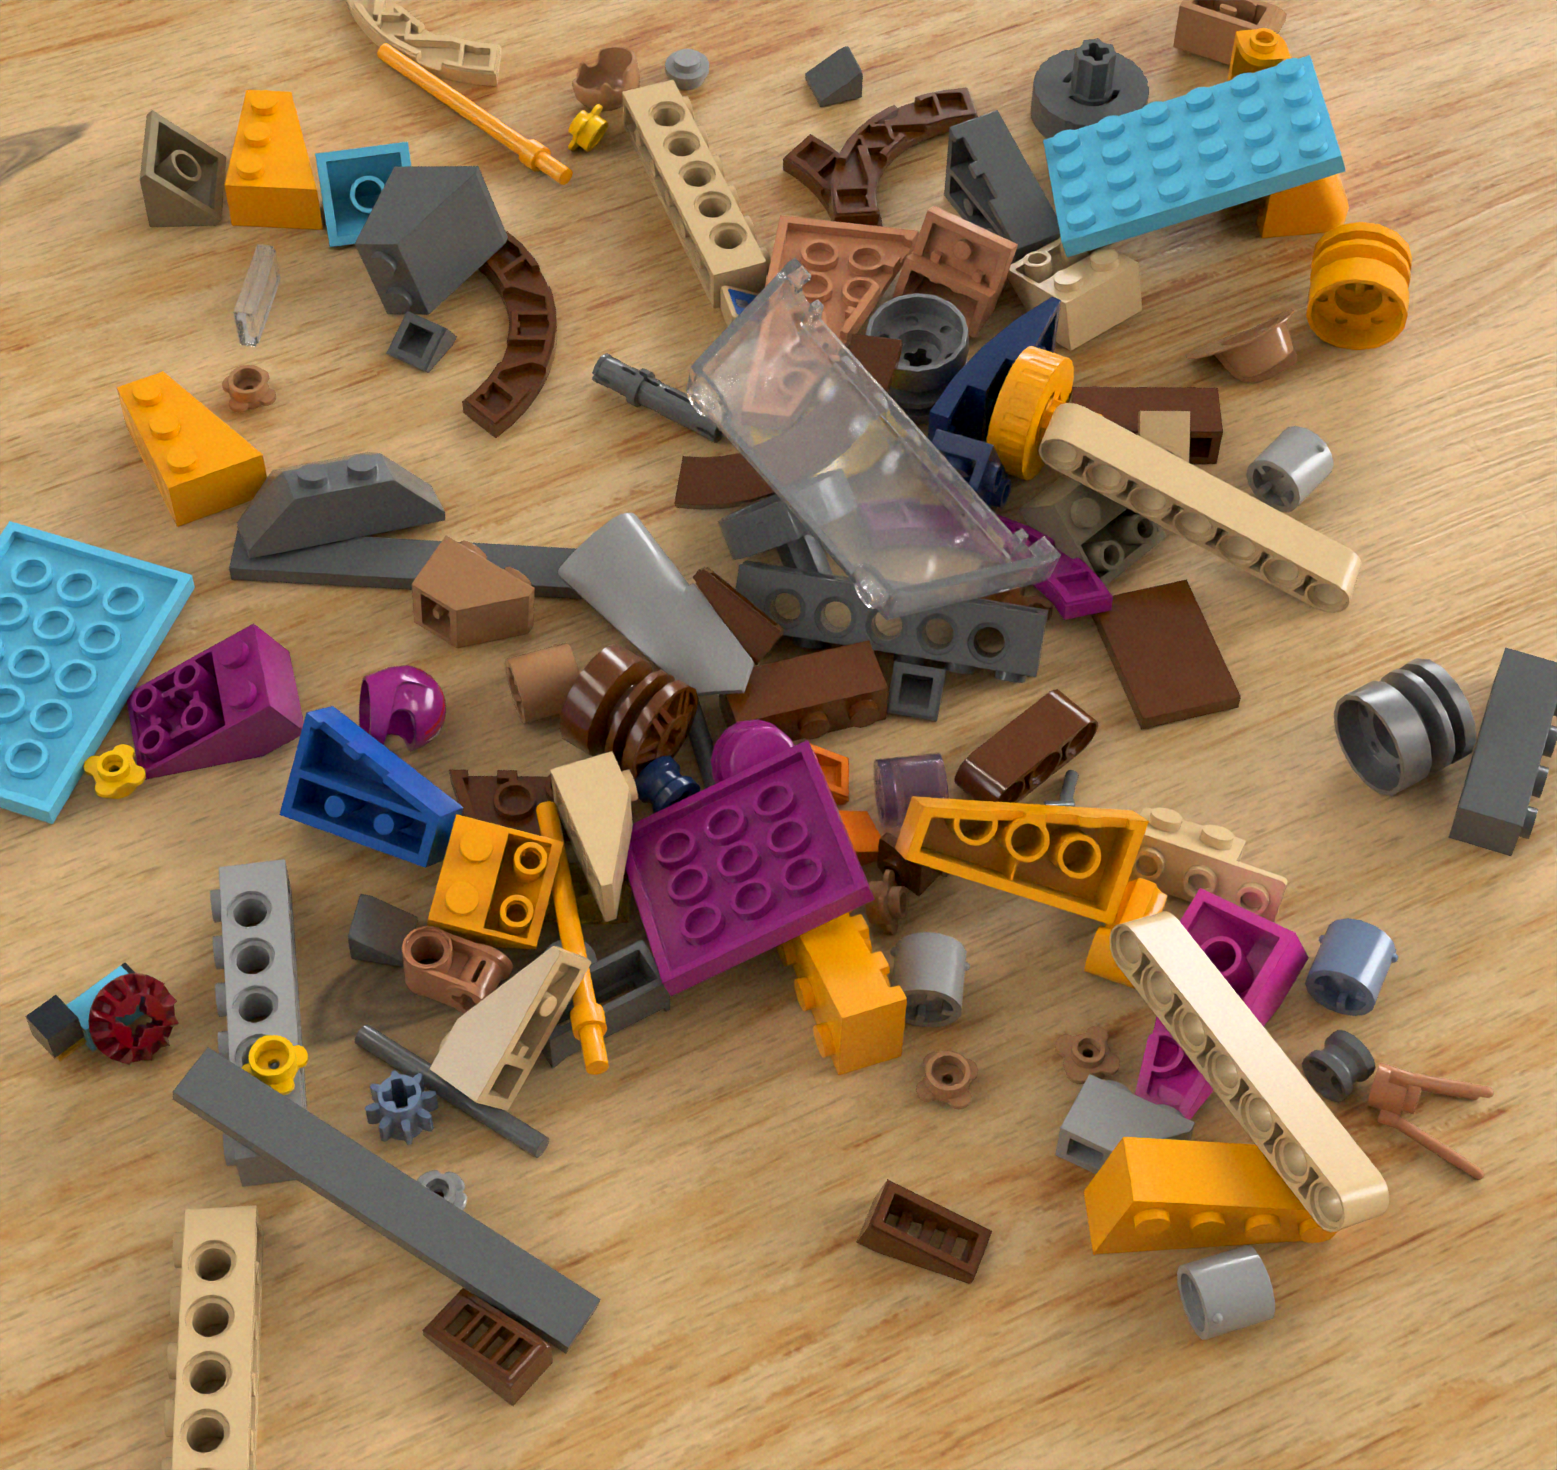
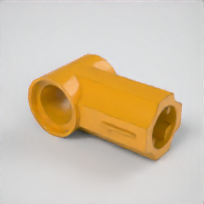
[1084,878,1168,989]

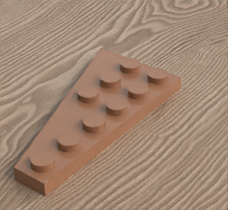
[739,215,919,434]

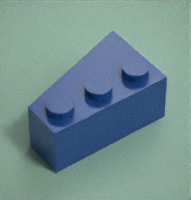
[279,706,464,868]

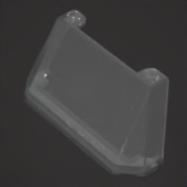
[686,258,1061,620]

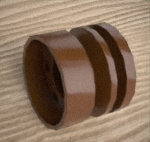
[559,644,698,781]

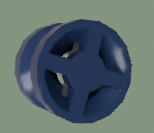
[635,756,700,814]

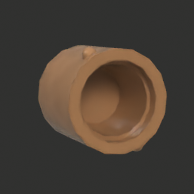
[505,643,580,724]

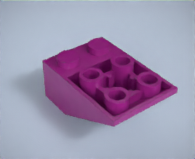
[127,623,304,780]

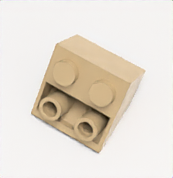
[1007,237,1142,351]

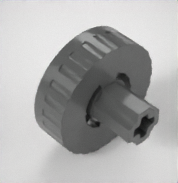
[1031,38,1149,139]
[718,472,855,574]

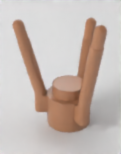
[1367,1063,1494,1180]

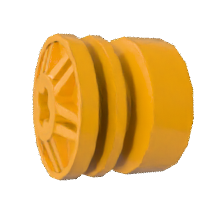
[1306,222,1412,350]

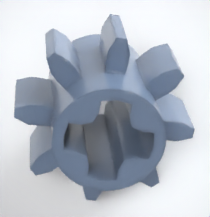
[365,1070,438,1145]

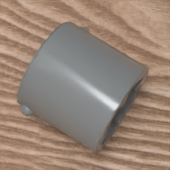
[1246,426,1334,512]
[890,932,970,1028]
[1177,1245,1275,1340]

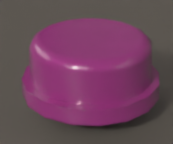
[711,719,794,783]

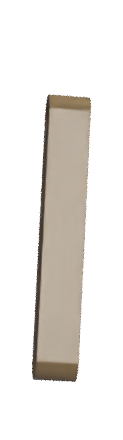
[1039,403,1362,613]
[1109,911,1389,1232]

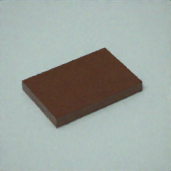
[1091,579,1241,730]

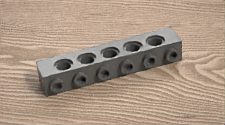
[736,560,1048,683]

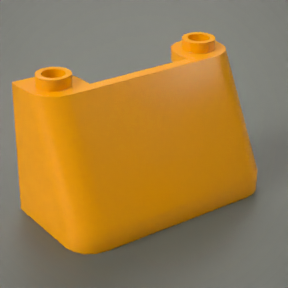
[1227,28,1349,238]

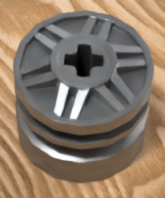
[866,293,969,425]
[1333,658,1476,796]

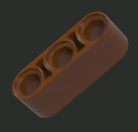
[954,689,1098,803]

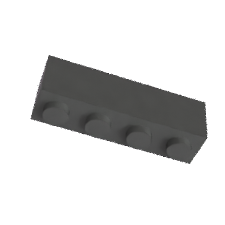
[1449,647,1557,856]

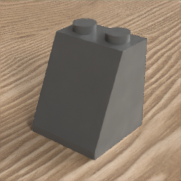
[355,166,508,315]

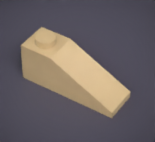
[550,751,638,922]
[430,946,592,1111]

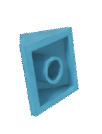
[315,142,411,247]

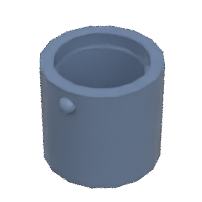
[1305,918,1398,1016]

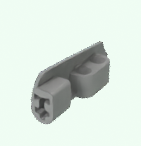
[558,513,754,696]

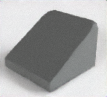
[805,46,863,107]
[386,311,457,373]
[887,661,947,721]
[348,894,418,967]

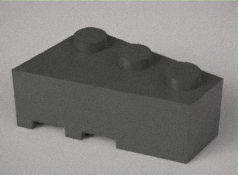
[944,110,1061,264]

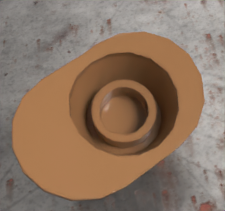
[1186,309,1297,383]

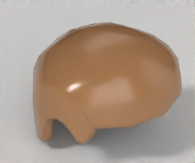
[572,47,640,111]

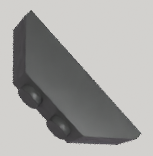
[237,452,445,559]

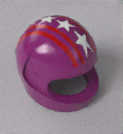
[359,665,446,752]

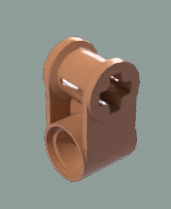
[402,926,513,1014]

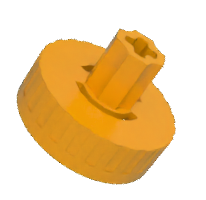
[986,346,1103,481]

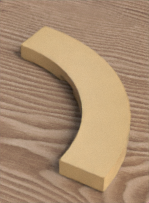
[346,0,501,86]

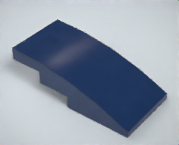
[924,297,1061,483]

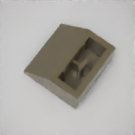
[1019,474,1167,586]

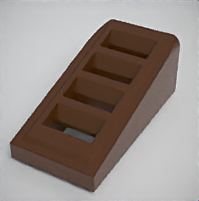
[693,567,785,666]
[856,1179,992,1284]
[422,1288,553,1406]

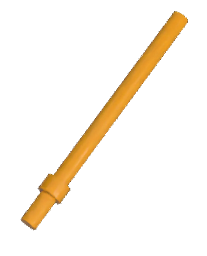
[377,43,573,185]
[536,801,609,1075]

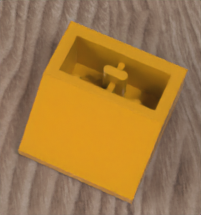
[427,814,564,949]

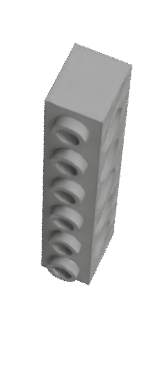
[210,859,307,1187]

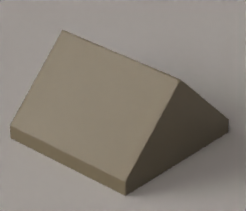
[140,110,226,227]

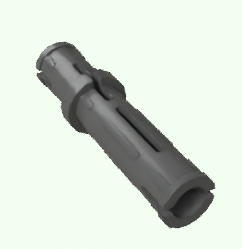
[592,353,730,443]

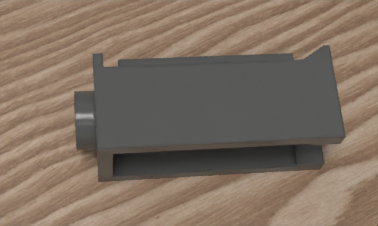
[542,940,670,1069]

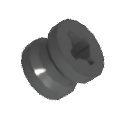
[1302,1030,1376,1103]

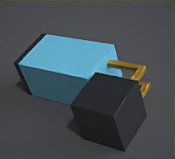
[25,962,144,1061]

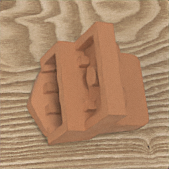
[892,206,1018,339]

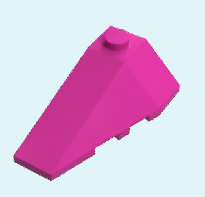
[1135,888,1309,1120]

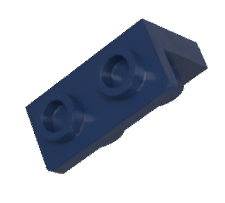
[930,429,1011,514]

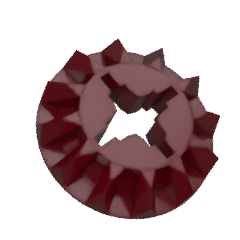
[88,973,179,1065]

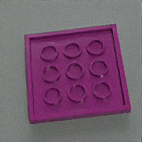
[625,740,875,996]

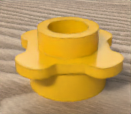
[568,104,609,152]
[83,744,146,799]
[241,1035,308,1095]

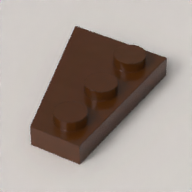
[449,770,633,843]

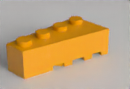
[895,796,1149,925]

